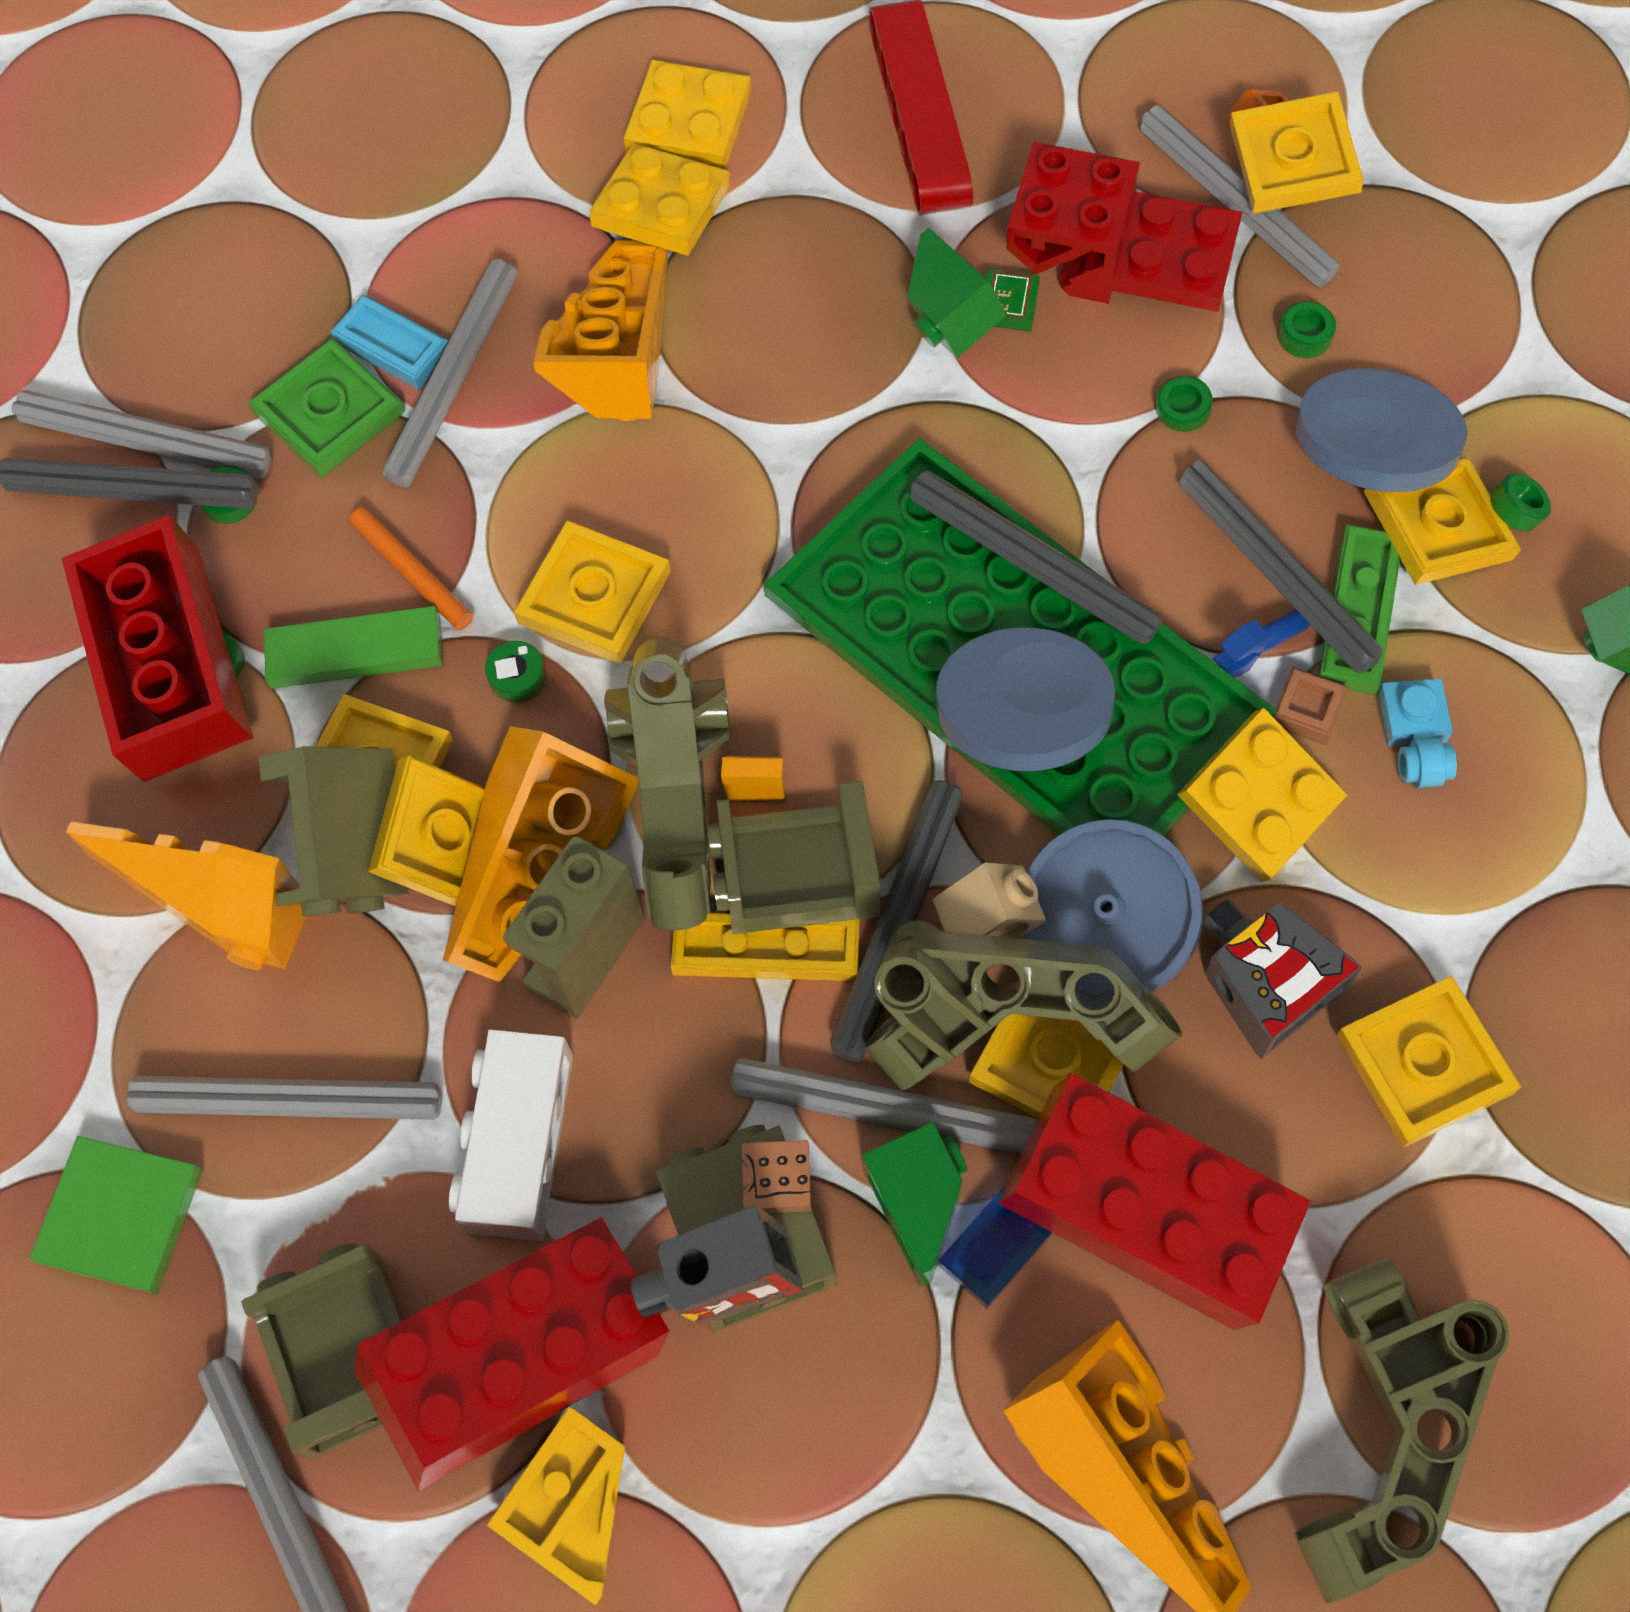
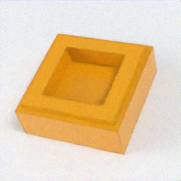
[721,756,786,802]

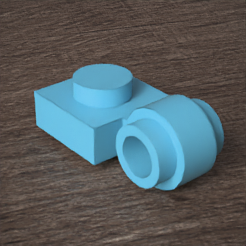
[1377,678,1457,788]

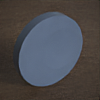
[1295,369,1467,492]
[936,627,1115,771]
[1022,820,1203,994]

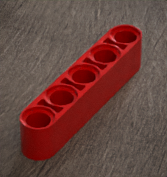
[869,0,973,216]

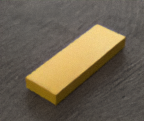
[671,911,860,981]

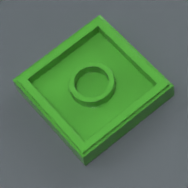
[248,338,405,478]
[29,1136,203,1295]

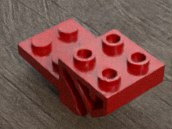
[1006,142,1243,312]

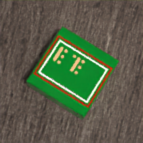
[985,270,1040,332]

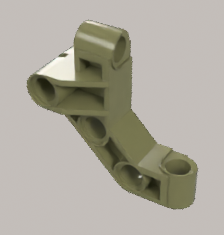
[604,637,730,931]
[863,920,1182,1092]
[1294,1257,1510,1603]

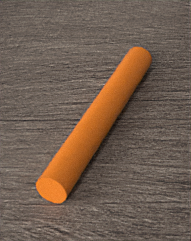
[349,506,473,630]

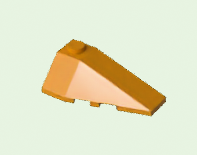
[533,240,669,421]
[443,726,639,982]
[66,822,307,971]
[1003,1320,1252,1612]

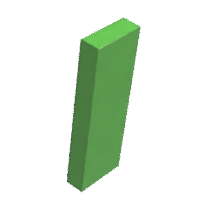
[1318,524,1400,695]
[264,606,443,689]

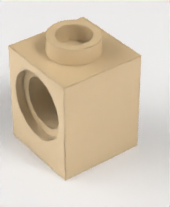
[932,862,1046,939]

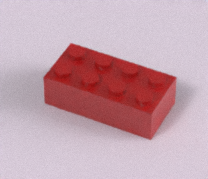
[61,514,253,782]
[998,1073,1311,1330]
[354,1217,670,1491]

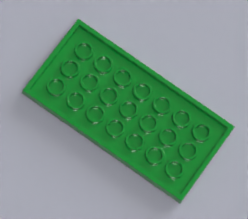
[763,438,1277,837]

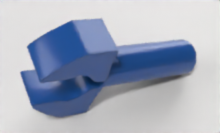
[1213,609,1310,678]

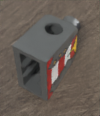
[1202,898,1362,1060]
[631,1205,804,1323]

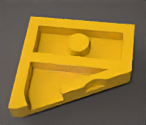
[487,1406,625,1606]

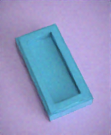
[330,294,449,390]

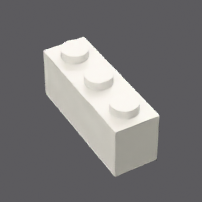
[449,1030,573,1242]

